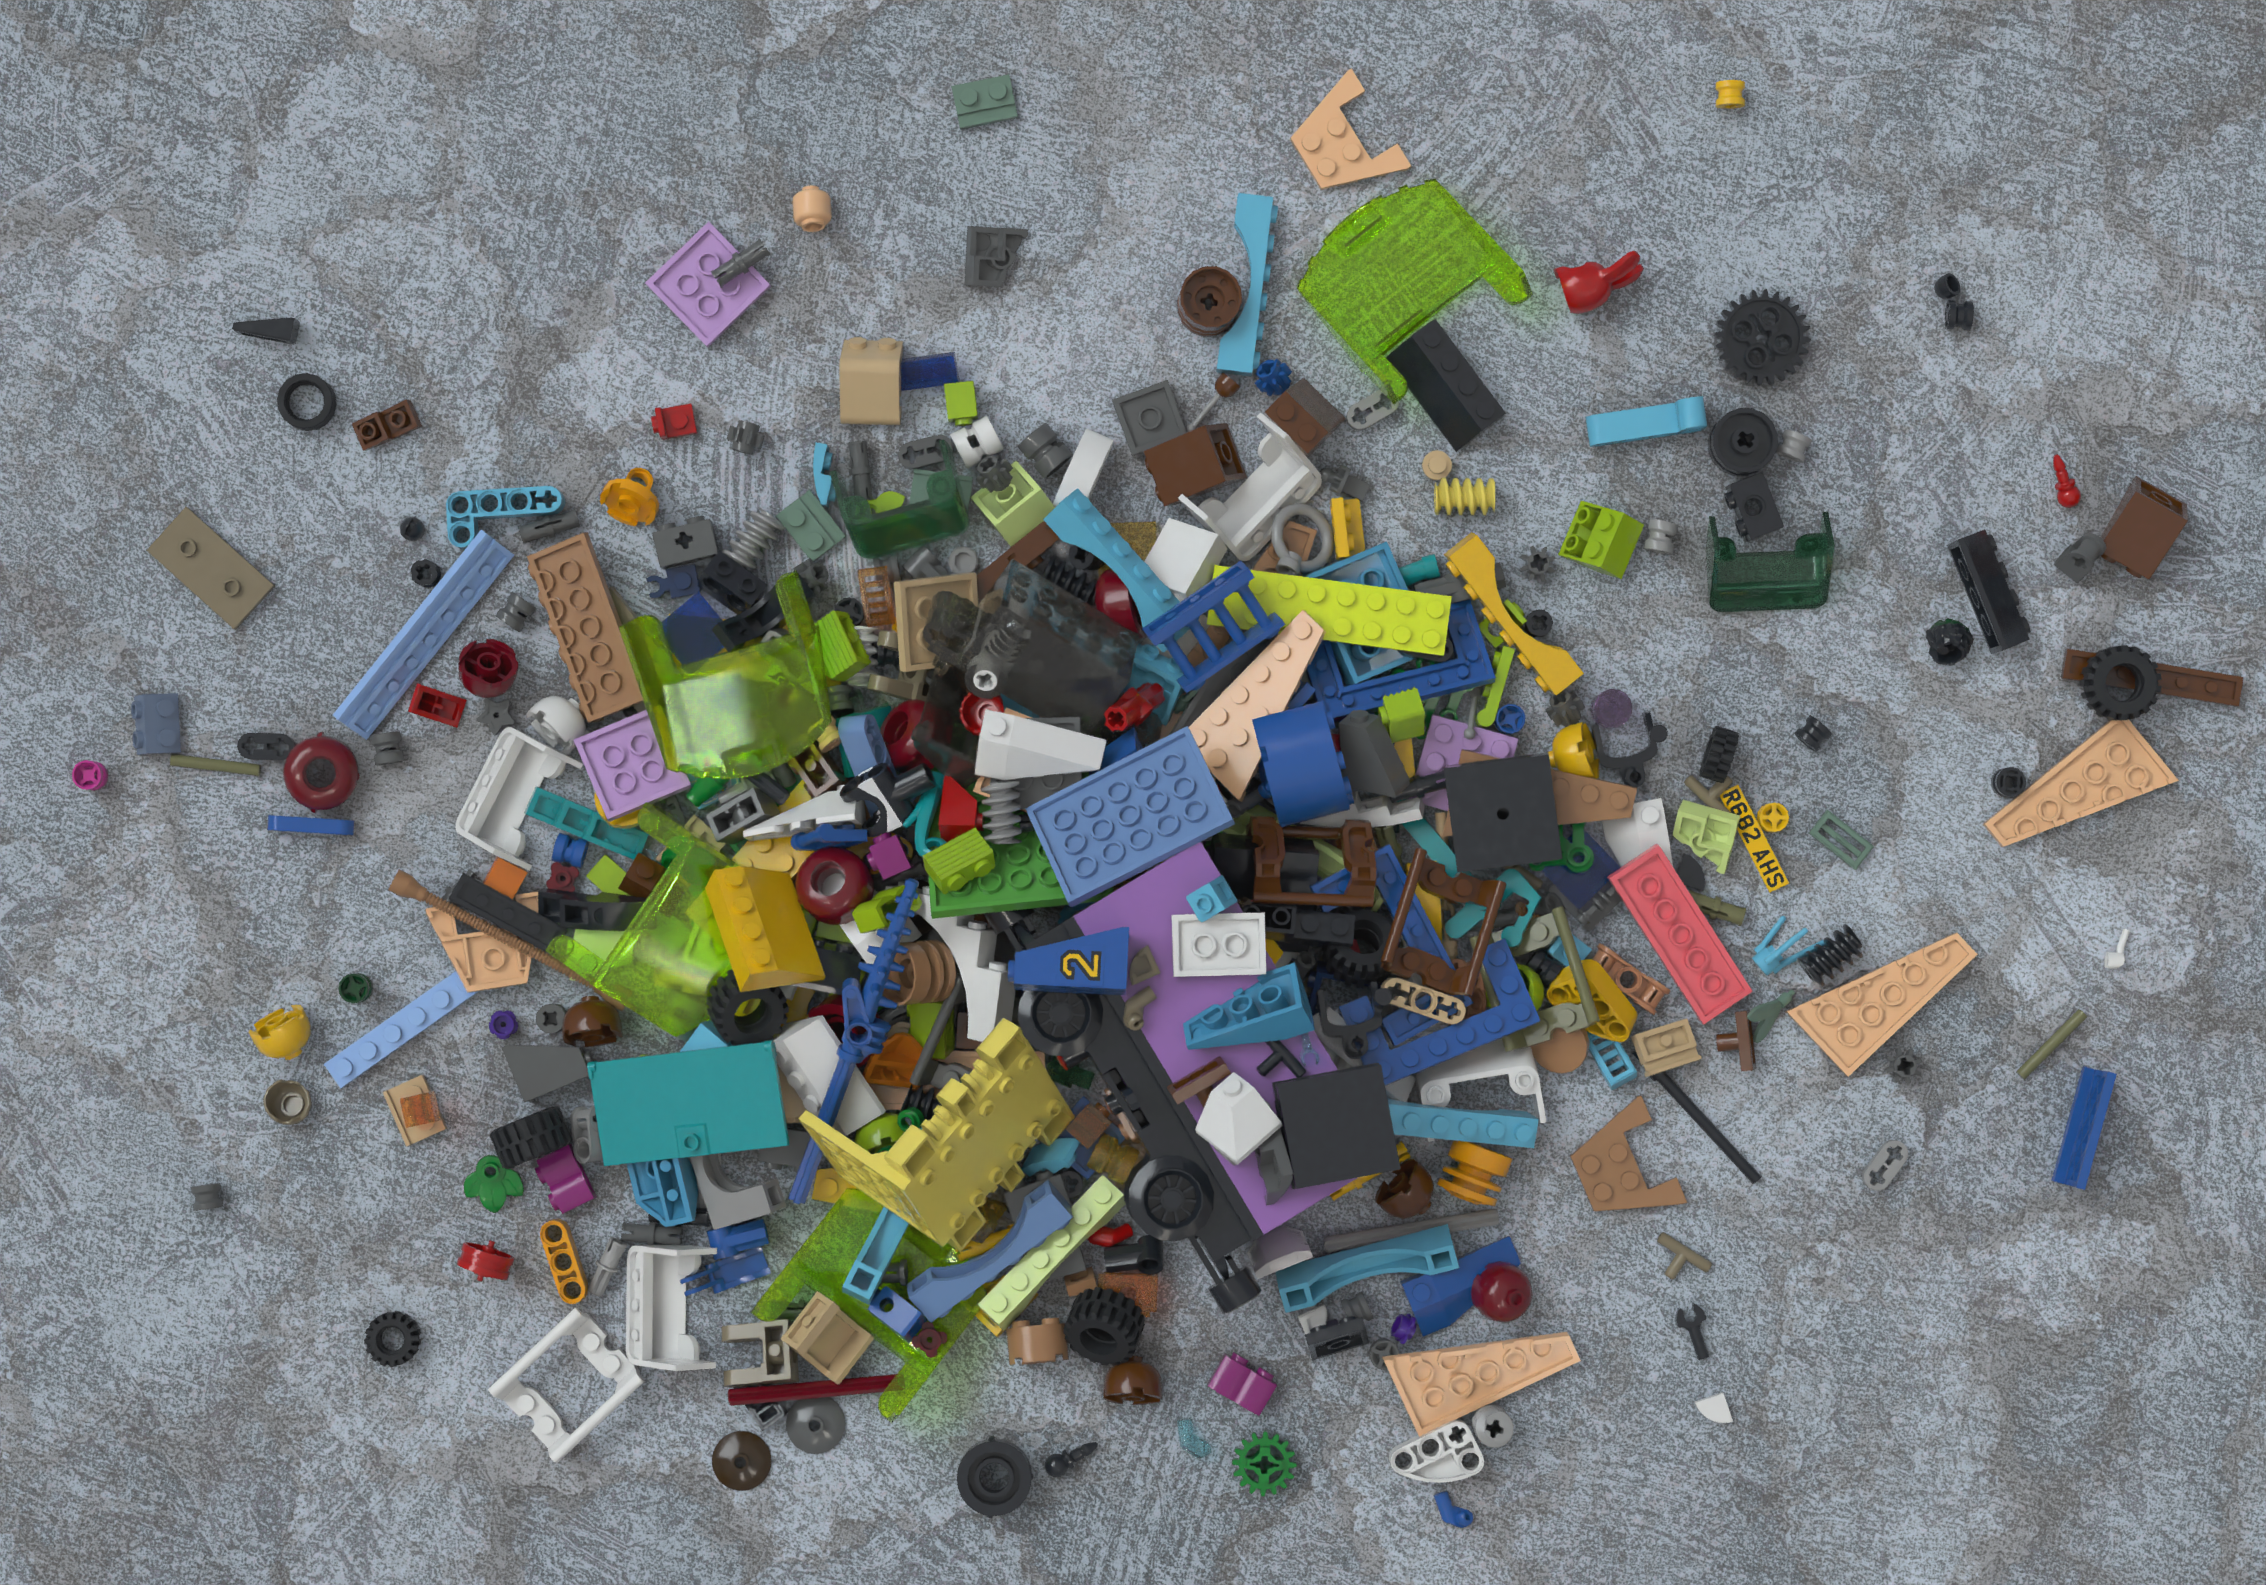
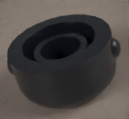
[957,1435,1033,1519]

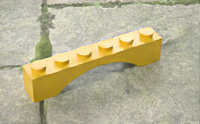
[1444,532,1584,696]

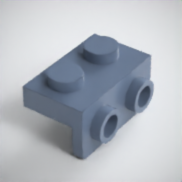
[131,693,181,755]

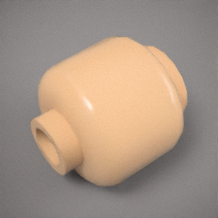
[792,185,832,232]

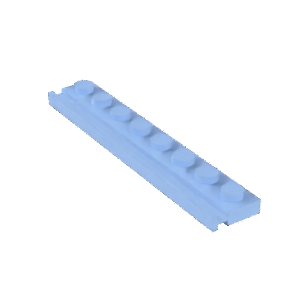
[333,529,514,740]

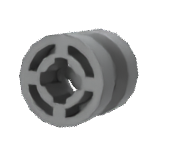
[1643,519,1678,555]

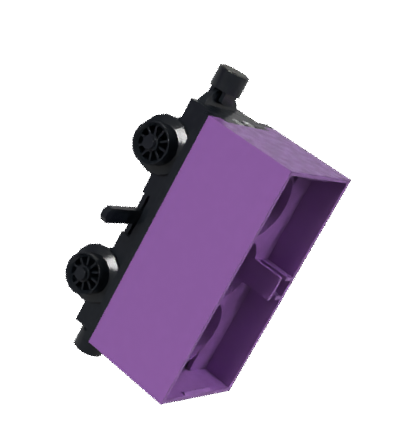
[983,842,1358,1314]

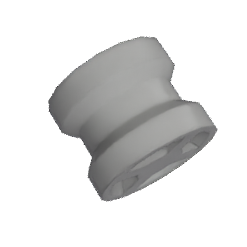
[1776,429,1812,463]

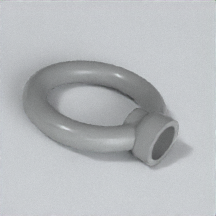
[1271,503,1334,576]

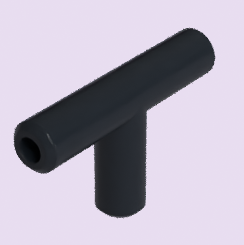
[1257,1040,1306,1078]

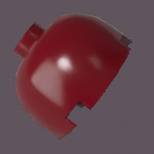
[458,639,518,698]
[1471,1261,1533,1323]

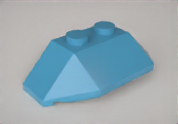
[627,1157,698,1227]

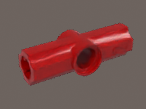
[1104,682,1165,732]

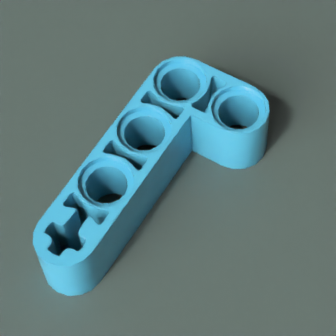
[1585,396,1708,447]
[446,486,565,550]

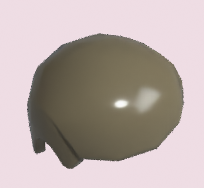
[263,1079,312,1125]

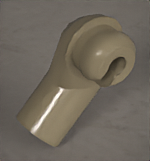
[1123,986,1157,1031]

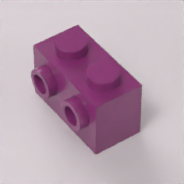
[866,832,913,880]

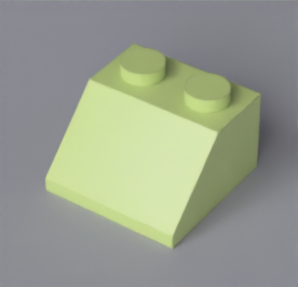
[970,461,1055,547]

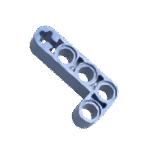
[838,714,916,817]

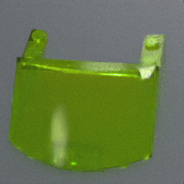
[1297,179,1533,405]
[619,570,832,779]
[545,802,743,1037]
[750,1188,987,1423]

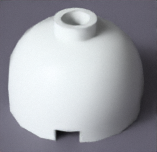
[526,696,586,755]

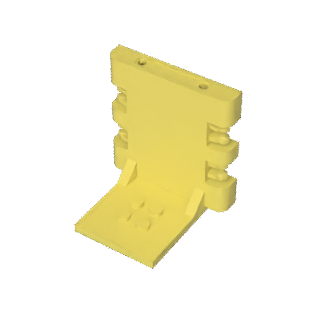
[798,1018,1075,1252]

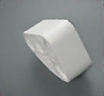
[1053,429,1114,507]
[1389,1419,1484,1483]

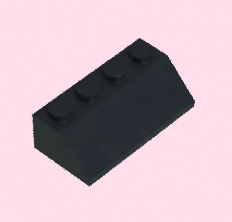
[1386,318,1506,452]
[1947,529,2031,654]
[792,935,861,995]

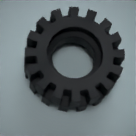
[1699,726,1739,783]
[364,1311,421,1367]

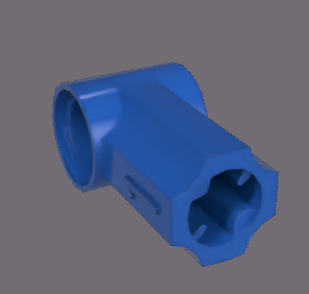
[706,1219,770,1260]

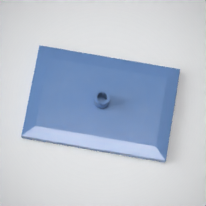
[1025,726,1235,907]

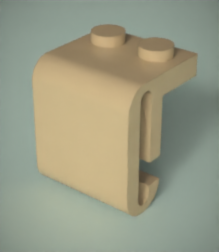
[839,337,903,425]

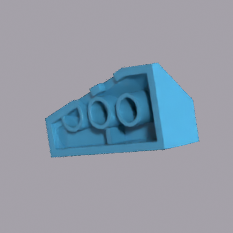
[1183,962,1315,1050]

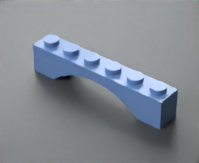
[907,1180,1073,1322]

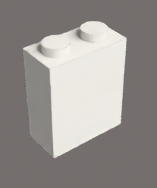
[1144,518,1227,602]

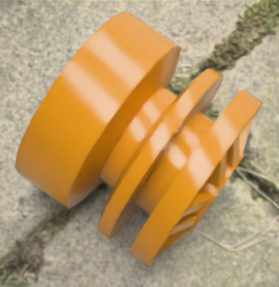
[1437,1140,1513,1206]

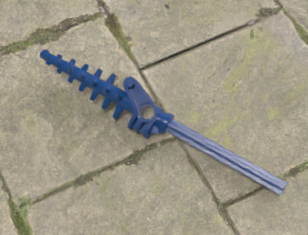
[788,878,919,1204]

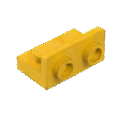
[1330,497,1365,560]

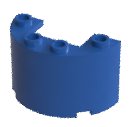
[1252,701,1355,827]

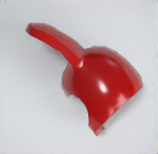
[1553,251,1644,314]

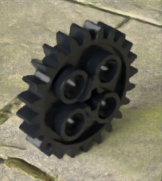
[1713,289,1811,386]

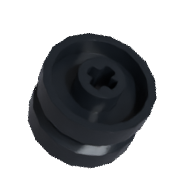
[1708,408,1778,476]

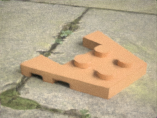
[1290,68,1411,190]
[425,891,538,993]

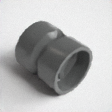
[1018,423,1073,479]

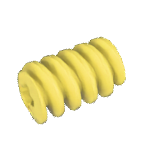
[1434,478,1495,516]

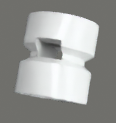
[950,416,1004,468]

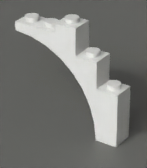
[885,881,1015,1042]

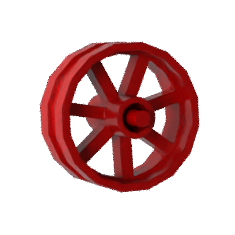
[457,1240,515,1282]

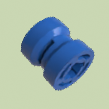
[1494,704,1526,735]
[552,833,589,869]

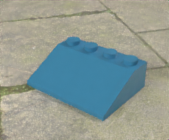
[1305,541,1414,686]

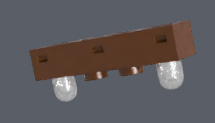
[977,521,1071,614]

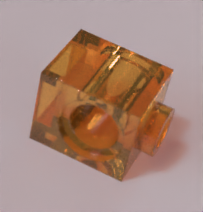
[400,1091,441,1128]
[1066,1102,1112,1149]

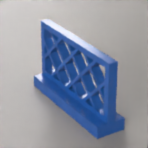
[2051,1066,2117,1190]

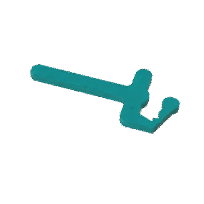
[1396,799,1542,947]

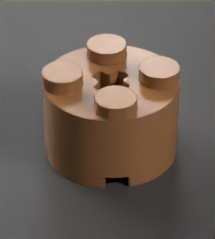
[1006,1318,1069,1365]

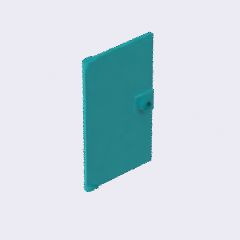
[587,1040,790,1166]

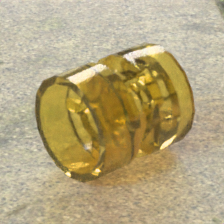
[1086,1132,1141,1186]

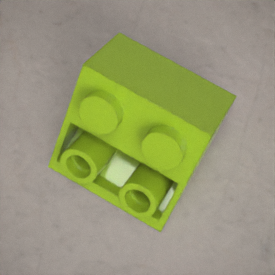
[1558,501,1644,579]

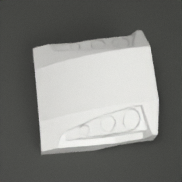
[1247,1225,1313,1280]

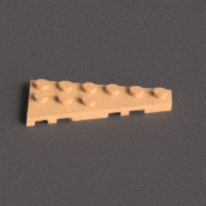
[1189,610,1326,802]
[1983,719,2179,847]
[1785,933,1978,1077]
[1382,1332,1581,1437]

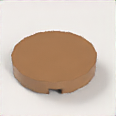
[1531,1028,1590,1074]

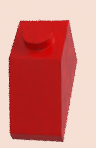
[938,776,985,842]

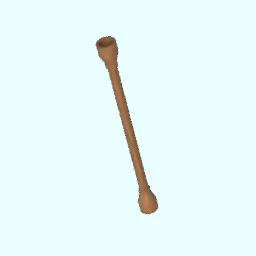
[388,869,633,1011]

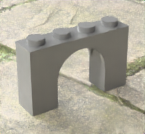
[688,1154,786,1230]

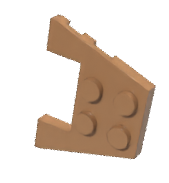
[1570,1095,1687,1211]

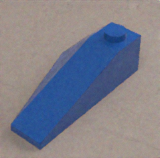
[1400,1236,1521,1337]

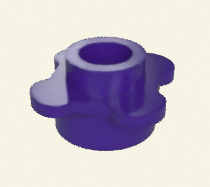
[1391,1314,1416,1344]

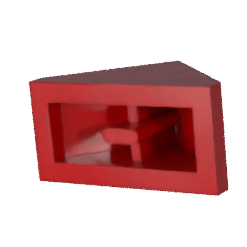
[408,683,467,728]

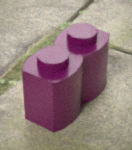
[535,1144,597,1214]
[1207,1352,1277,1416]

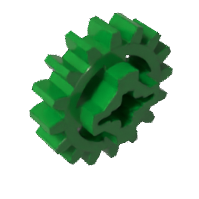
[1232,1430,1297,1496]

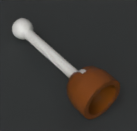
[1185,372,1241,433]

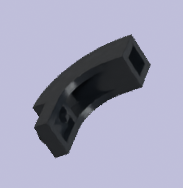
[711,573,816,653]

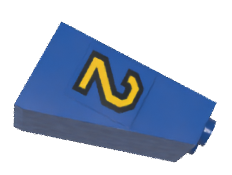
[1008,927,1129,996]

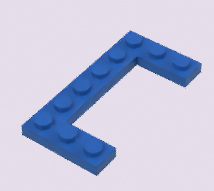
[1306,599,1496,722]
[1309,844,1473,1046]
[1339,938,1541,1086]

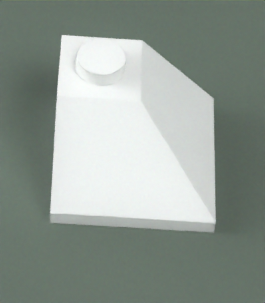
[1195,1072,1282,1165]

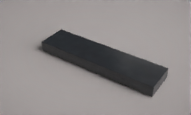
[449,872,568,956]

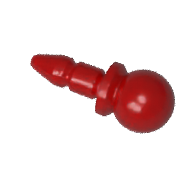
[2053,454,2081,508]

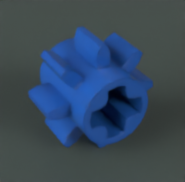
[1255,359,1292,397]

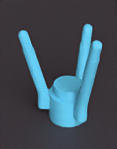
[1752,916,1824,975]

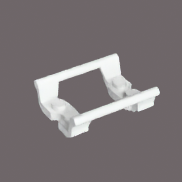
[488,1307,645,1464]

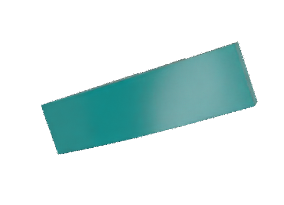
[524,786,649,860]

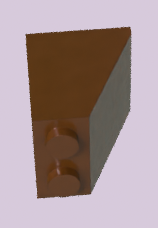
[1264,378,1346,458]
[1144,423,1247,507]
[2101,476,2188,579]

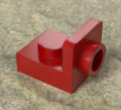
[651,403,698,440]

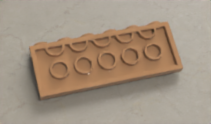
[527,532,649,723]

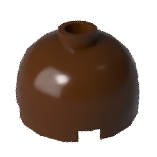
[562,996,623,1047]
[1375,1159,1434,1219]
[1103,1356,1162,1405]

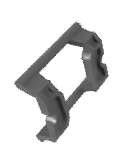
[909,973,1034,1089]

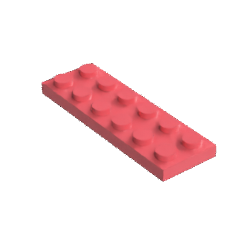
[1607,844,1753,1024]

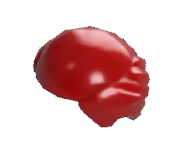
[959,689,1005,736]

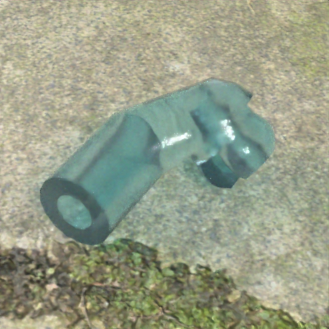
[1177,1419,1211,1458]

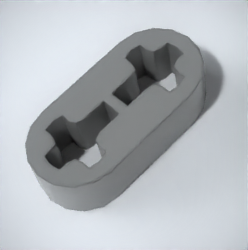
[1346,388,1399,431]
[1862,1140,1908,1191]

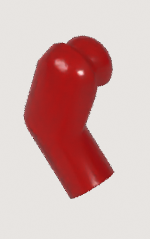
[1088,1223,1133,1247]

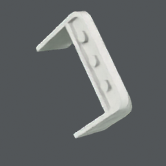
[1178,412,1322,561]
[456,727,583,871]
[1414,1039,1546,1142]
[626,1245,717,1371]

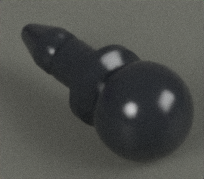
[1045,1442,1098,1478]

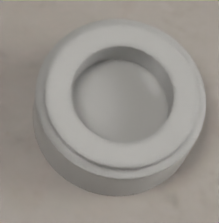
[949,547,978,574]

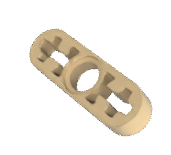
[1381,978,1466,1024]

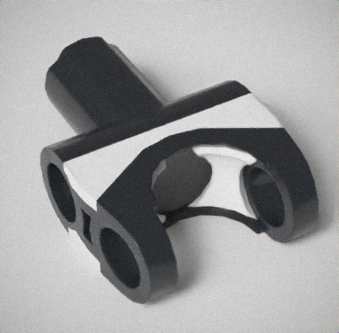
[840,763,936,837]

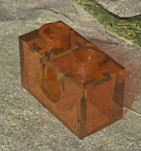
[1098,1272,1158,1317]

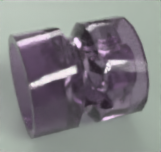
[1590,689,1633,729]

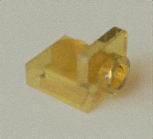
[971,1197,1007,1244]

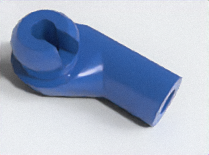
[1434,1491,1473,1528]

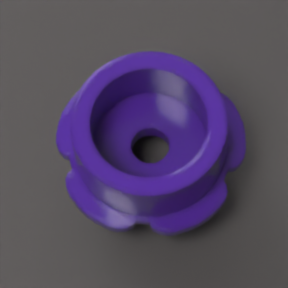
[489,1010,518,1039]

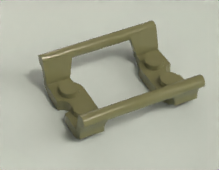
[1469,906,1600,1052]

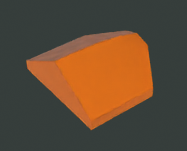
[862,1032,923,1088]

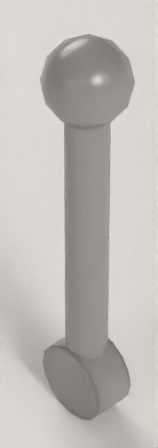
[1464,687,1481,739]

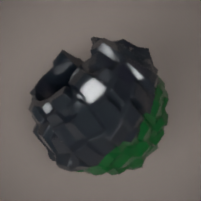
[1926,618,1974,666]

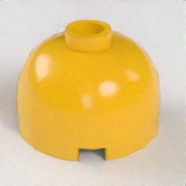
[1548,722,1600,779]
[248,1004,311,1060]

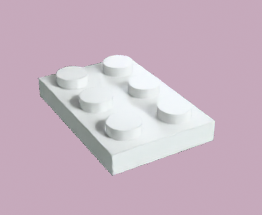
[1171,912,1266,977]

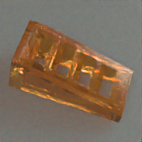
[857,566,896,627]

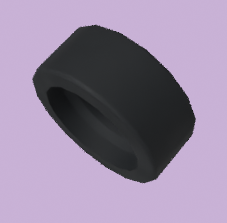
[277,373,337,431]

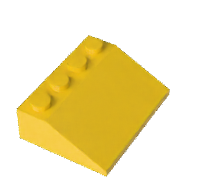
[705,866,826,992]

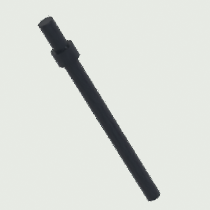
[1632,1050,1762,1184]

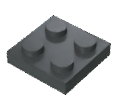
[1112,380,1187,456]

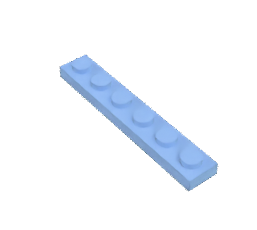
[324,971,480,1088]

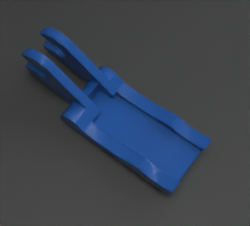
[680,1246,771,1296]

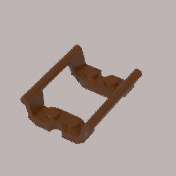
[1246,816,1376,907]
[1381,848,1507,997]

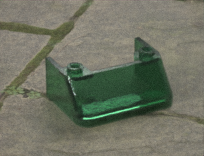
[830,440,970,560]
[1706,512,1835,612]

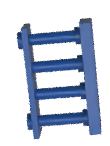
[1142,560,1285,693]

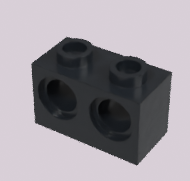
[697,551,768,615]

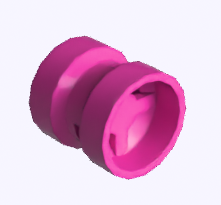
[72,760,108,791]

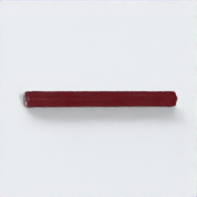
[727,1374,905,1406]

